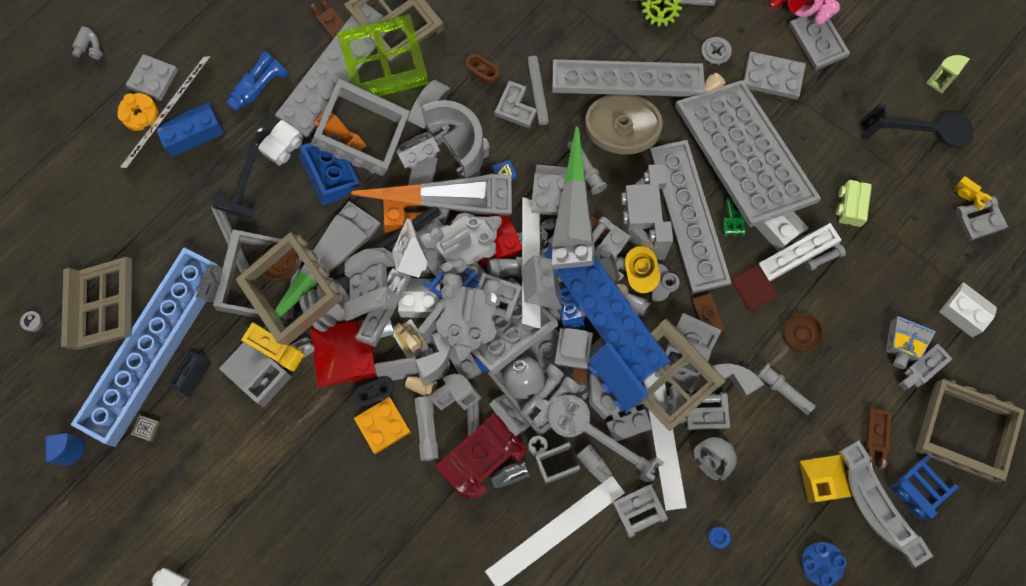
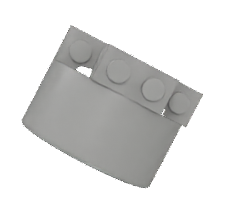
[422,100,490,179]
[621,164,673,260]

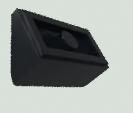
[169,351,211,397]

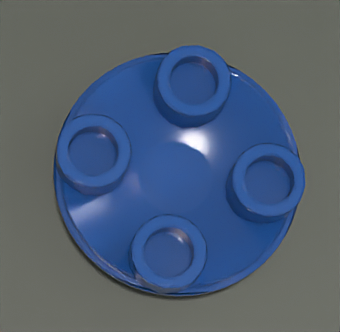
[802,542,846,586]

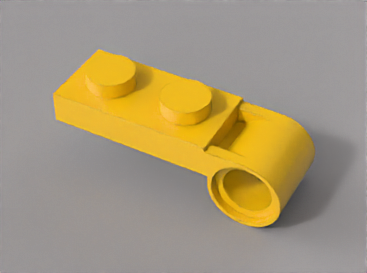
[241,322,305,372]

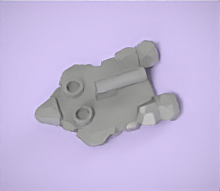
[418,212,502,276]
[436,274,503,361]

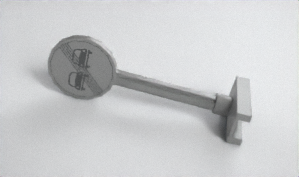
[548,395,664,482]

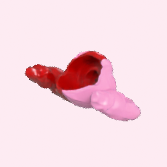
[769,0,840,24]

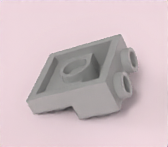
[395,131,440,168]

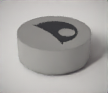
[20,311,44,332]

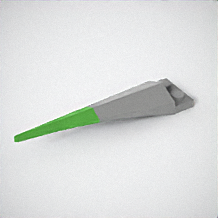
[551,127,595,269]
[264,201,381,331]

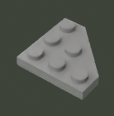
[588,337,644,419]

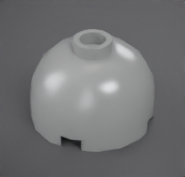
[503,356,545,399]
[694,437,737,480]

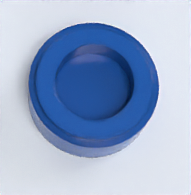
[708,527,730,549]

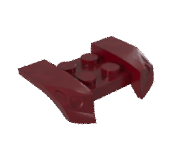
[434,413,527,499]

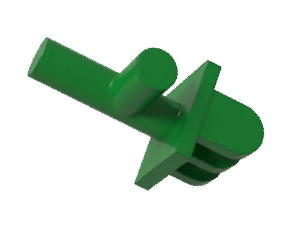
[721,198,745,237]

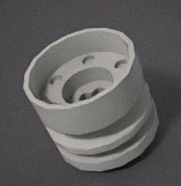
[300,278,350,332]

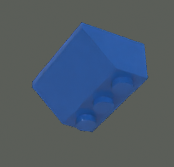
[157,102,225,157]
[299,135,360,206]
[588,342,649,413]

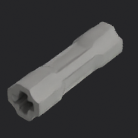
[415,396,439,461]

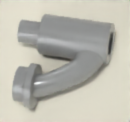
[72,26,103,60]

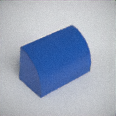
[46,434,85,466]

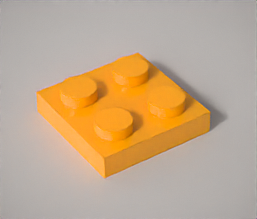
[354,397,411,454]

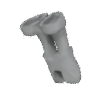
[487,255,543,279]
[520,364,581,428]

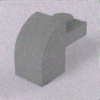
[429,374,481,410]

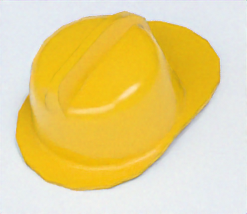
[625,246,660,293]

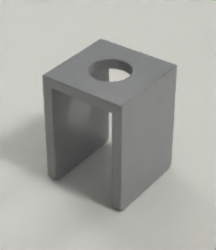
[535,443,580,485]

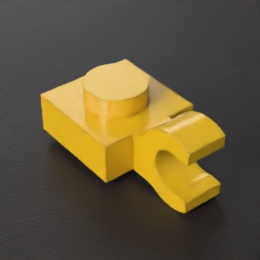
[954,176,992,210]

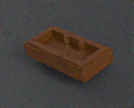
[691,293,725,333]

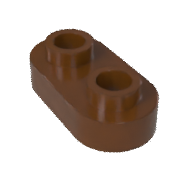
[466,54,500,84]

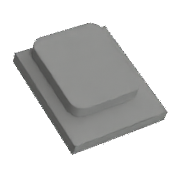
[555,328,593,369]

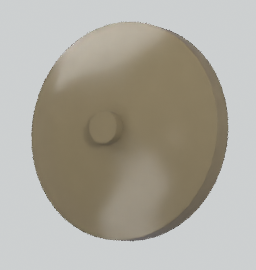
[585,94,663,154]

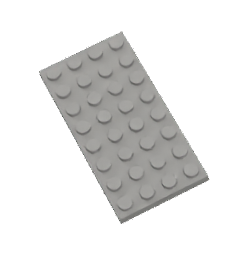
[675,80,821,227]

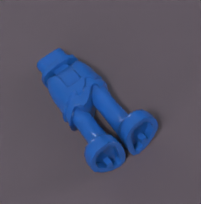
[226,51,289,111]

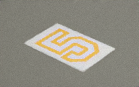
[393,319,430,358]

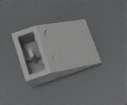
[219,342,292,408]

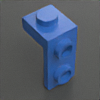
[559,287,585,330]

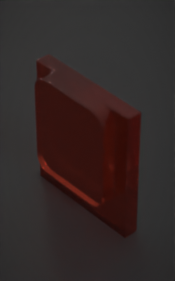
[731,265,778,310]

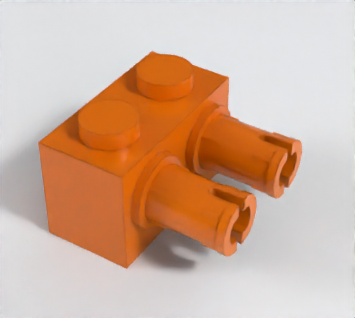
[383,200,423,233]

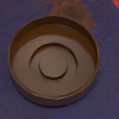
[260,242,299,281]
[782,314,823,353]

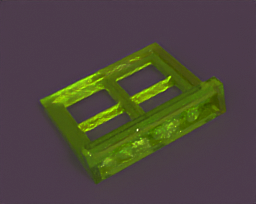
[337,14,429,97]

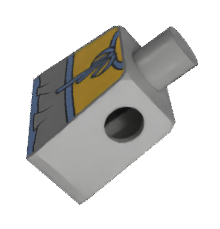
[886,316,936,369]

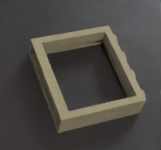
[236,232,343,345]
[915,379,1025,483]

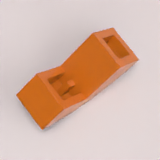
[313,112,366,152]

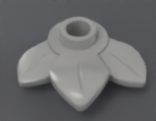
[651,264,680,301]

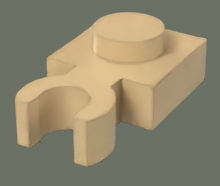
[393,323,423,357]

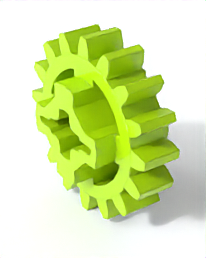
[641,0,682,27]

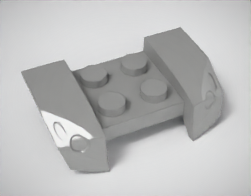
[345,248,401,321]

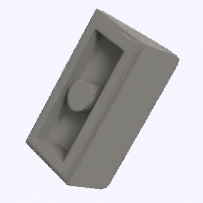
[408,157,438,186]
[375,357,419,381]

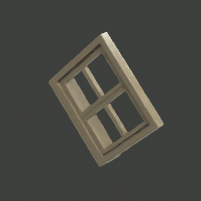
[344,0,443,63]
[61,257,132,350]
[642,318,726,432]

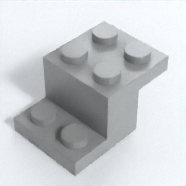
[531,165,567,215]
[654,313,721,393]

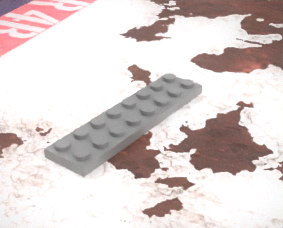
[275,3,393,138]
[552,60,705,96]
[649,140,731,294]

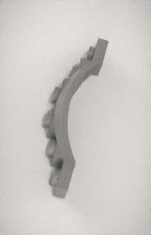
[839,441,933,567]

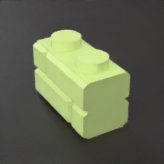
[836,180,872,227]

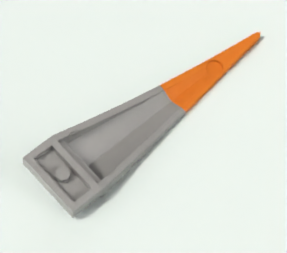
[351,174,512,215]

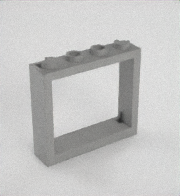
[311,78,410,176]
[213,229,303,324]

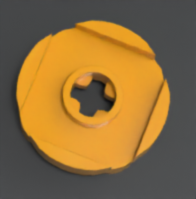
[118,93,158,131]

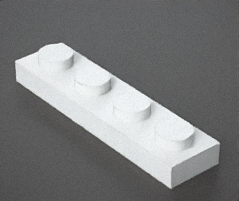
[759,223,841,282]

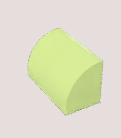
[926,55,969,93]

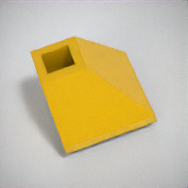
[799,455,851,503]

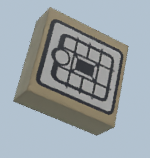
[131,415,161,442]

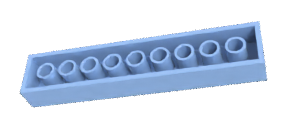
[71,248,222,447]

